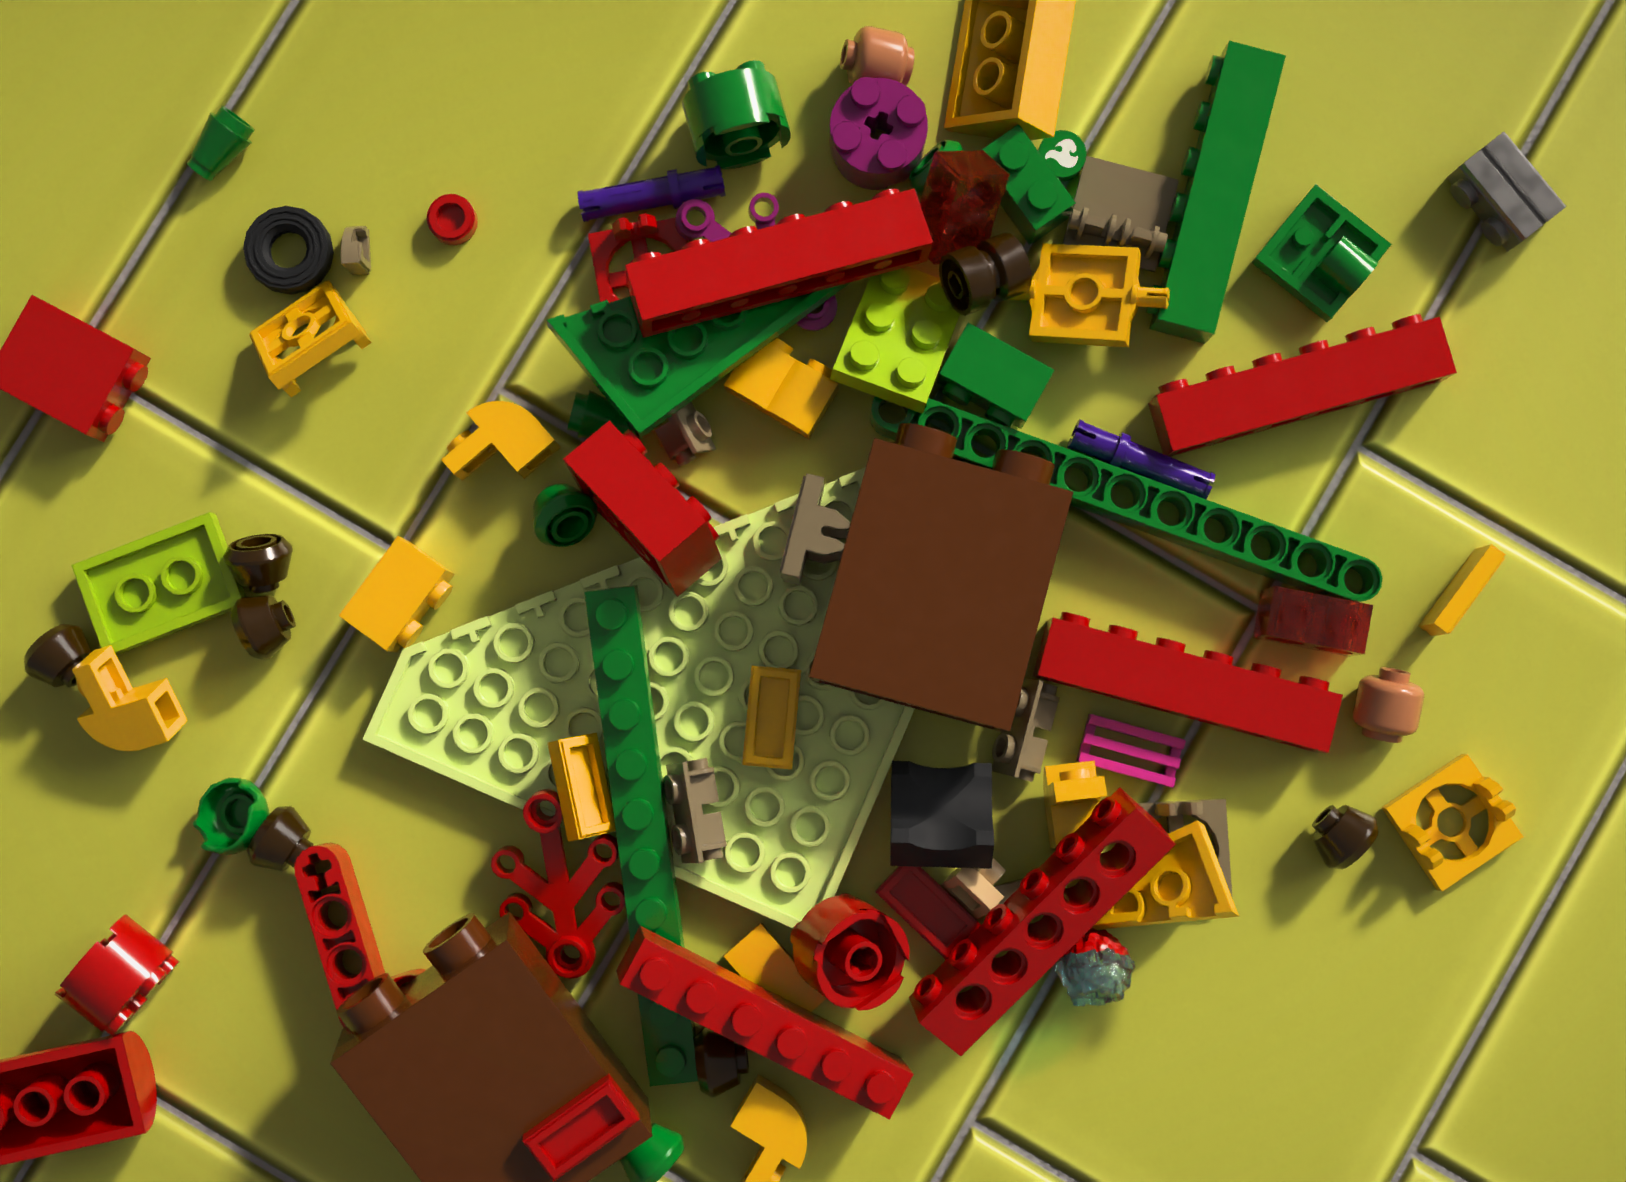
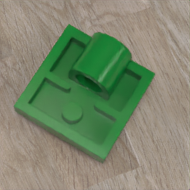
[1251,184,1392,322]

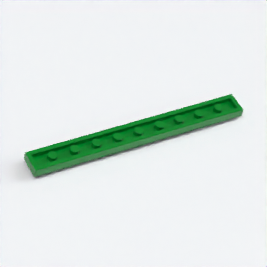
[584,585,698,1087]

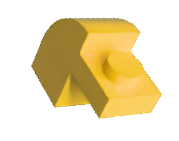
[441,401,561,481]
[72,645,188,751]
[1043,760,1107,849]
[730,1074,807,1182]

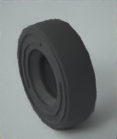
[243,206,334,295]

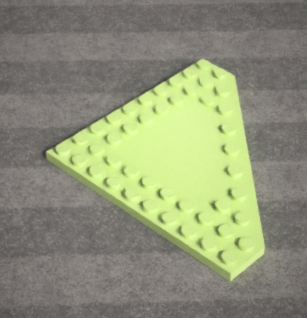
[362,467,915,928]

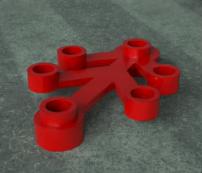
[491,789,626,978]

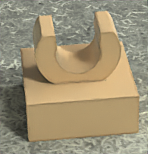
[941,858,1006,919]

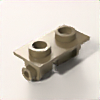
[655,402,716,467]
[992,678,1060,782]
[663,758,727,863]

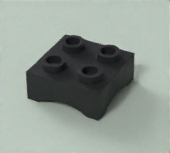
[890,761,994,869]

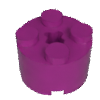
[829,77,928,190]

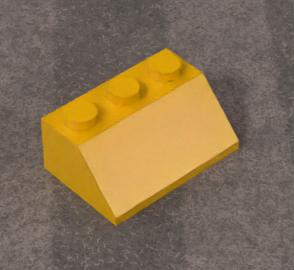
[944,0,1076,140]

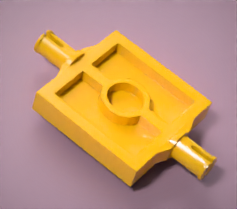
[1005,243,1170,347]

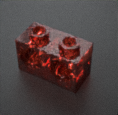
[920,150,1010,265]
[1253,586,1373,657]

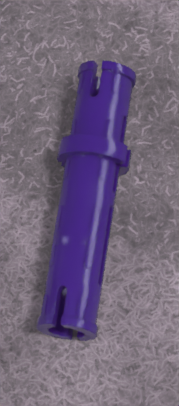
[577,165,726,222]
[1067,419,1216,499]

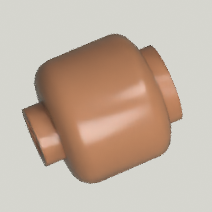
[840,26,914,86]
[1353,667,1424,743]

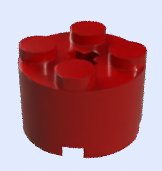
[790,893,910,1011]
[55,914,179,1036]

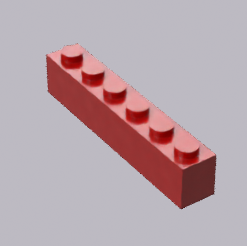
[625,188,933,338]
[1148,314,1457,457]
[1032,612,1343,753]
[616,926,914,1120]

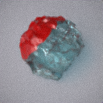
[1055,928,1135,1006]

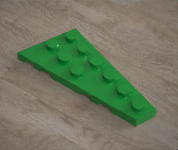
[547,282,851,439]

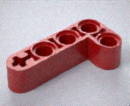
[294,843,425,1028]

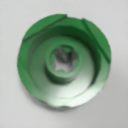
[682,60,791,169]

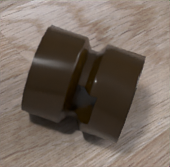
[939,232,1032,316]

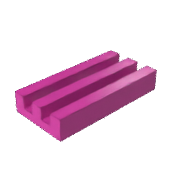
[1076,714,1186,788]

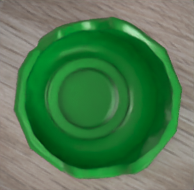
[193,778,269,855]

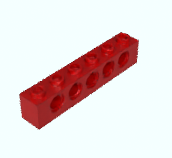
[908,787,1176,1056]

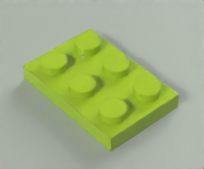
[830,267,960,414]
[71,512,246,655]

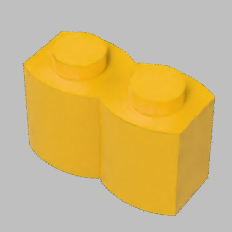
[724,338,839,439]

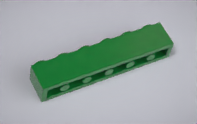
[1145,41,1286,344]

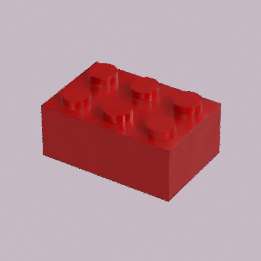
[563,420,722,597]

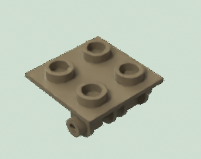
[1063,156,1179,272]

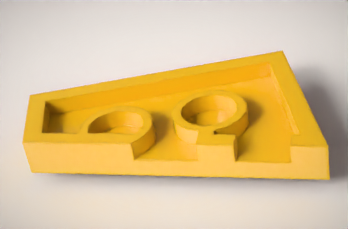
[1067,820,1239,930]

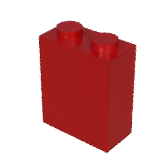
[0,295,151,442]

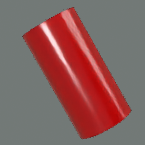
[0,1031,157,1166]

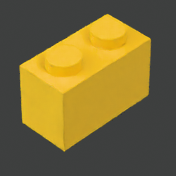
[339,536,455,653]

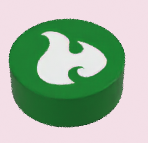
[1038,130,1087,182]

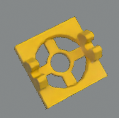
[249,280,372,398]
[1381,754,1524,892]

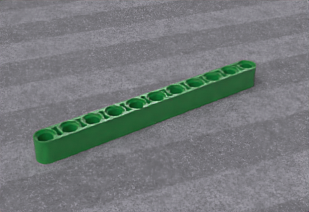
[870,396,1383,605]

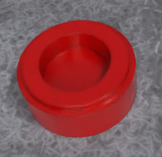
[427,194,478,245]

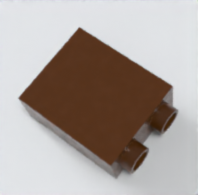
[809,423,1073,732]
[330,912,652,1182]

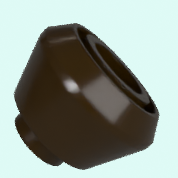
[223,534,293,593]
[231,596,296,660]
[24,624,91,687]
[1312,805,1379,869]
[247,806,314,871]
[695,1028,749,1098]

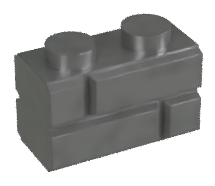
[1447,132,1567,252]

